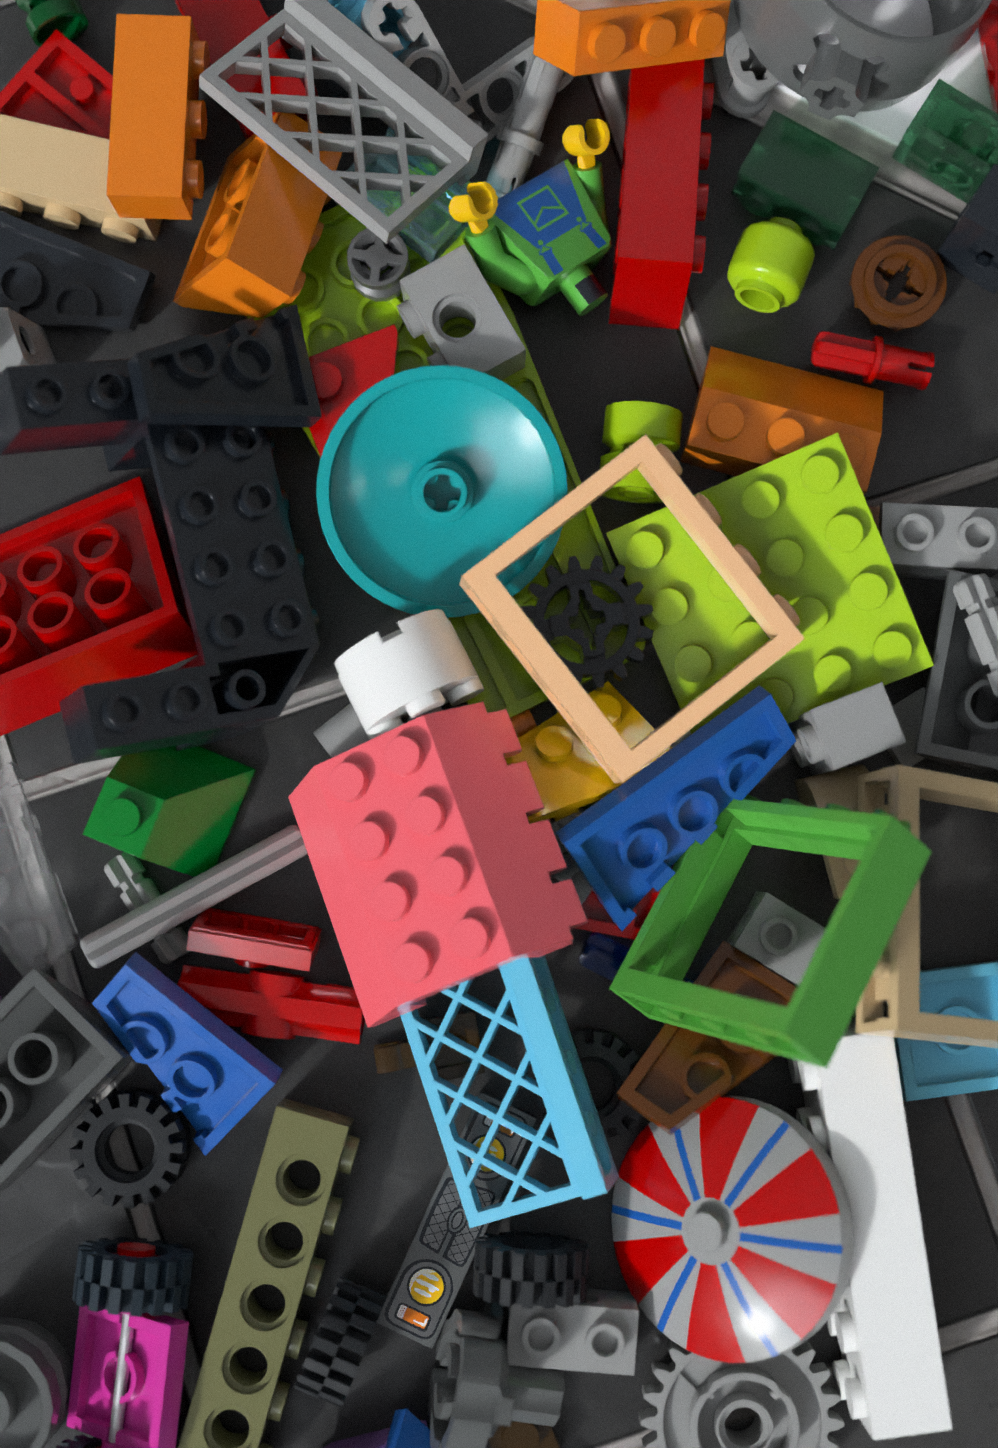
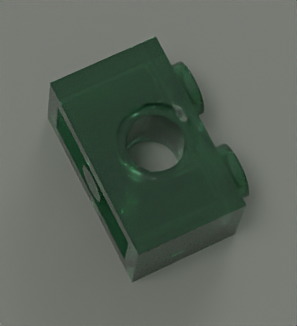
[892,79,998,204]

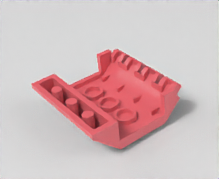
[288,702,588,1028]

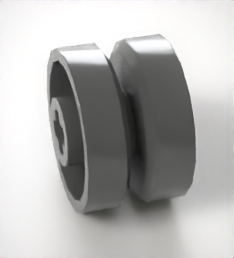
[0,1316,72,1448]

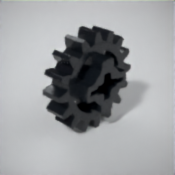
[520,556,654,691]

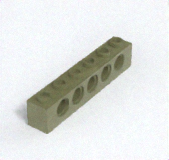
[178,1098,360,1448]

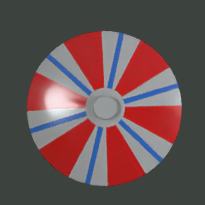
[612,1095,854,1363]

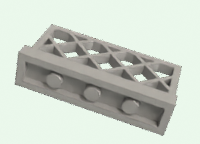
[199,0,489,244]

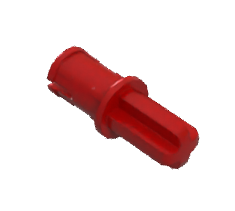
[811,331,935,391]

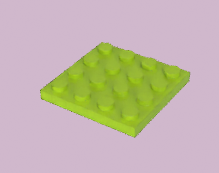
[606,432,934,734]

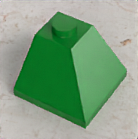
[82,746,257,877]

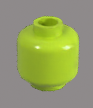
[727,217,815,313]

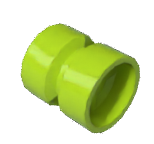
[599,401,683,504]

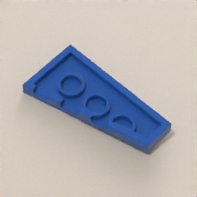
[555,686,797,931]

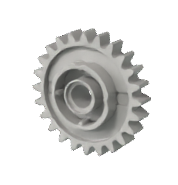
[638,1340,844,1448]

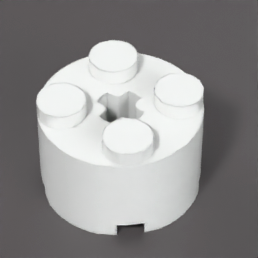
[334,609,484,740]

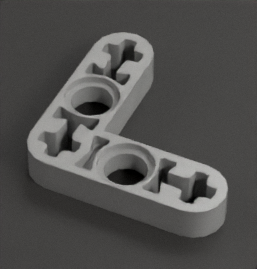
[361,0,574,142]

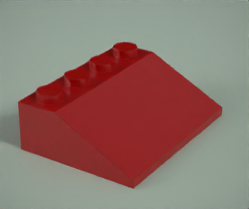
[0,476,198,736]

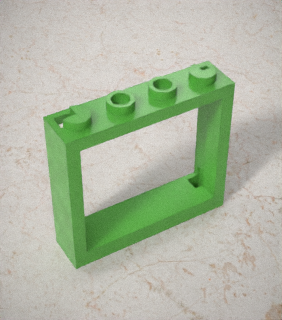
[609,795,931,1068]

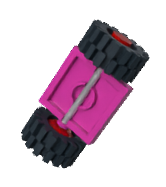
[56,1237,194,1448]

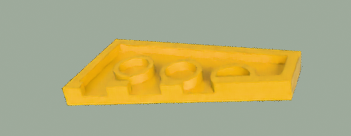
[505,681,673,824]

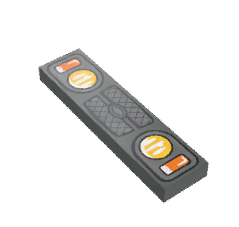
[376,1090,537,1349]

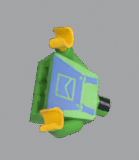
[449,119,611,316]

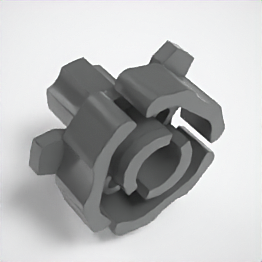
[428,1301,564,1448]

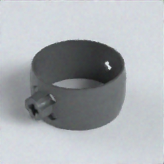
[733,0,991,120]

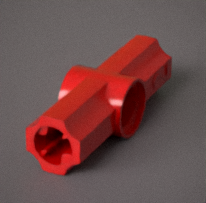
[177,964,365,1044]

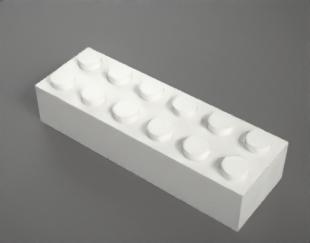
[787,1021,952,1440]

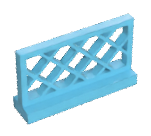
[401,955,619,1228]

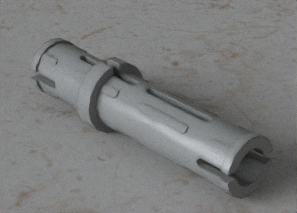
[486,50,564,199]

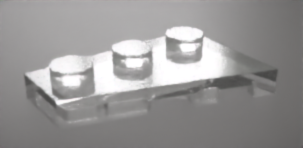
[0,762,81,978]

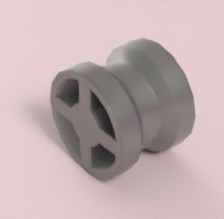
[347,228,410,302]

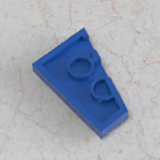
[92,952,283,1156]

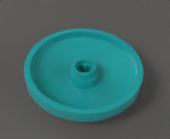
[316,365,568,618]

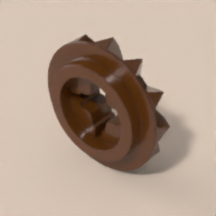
[849,235,947,332]

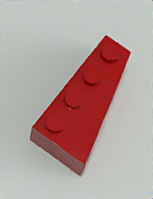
[608,59,714,330]

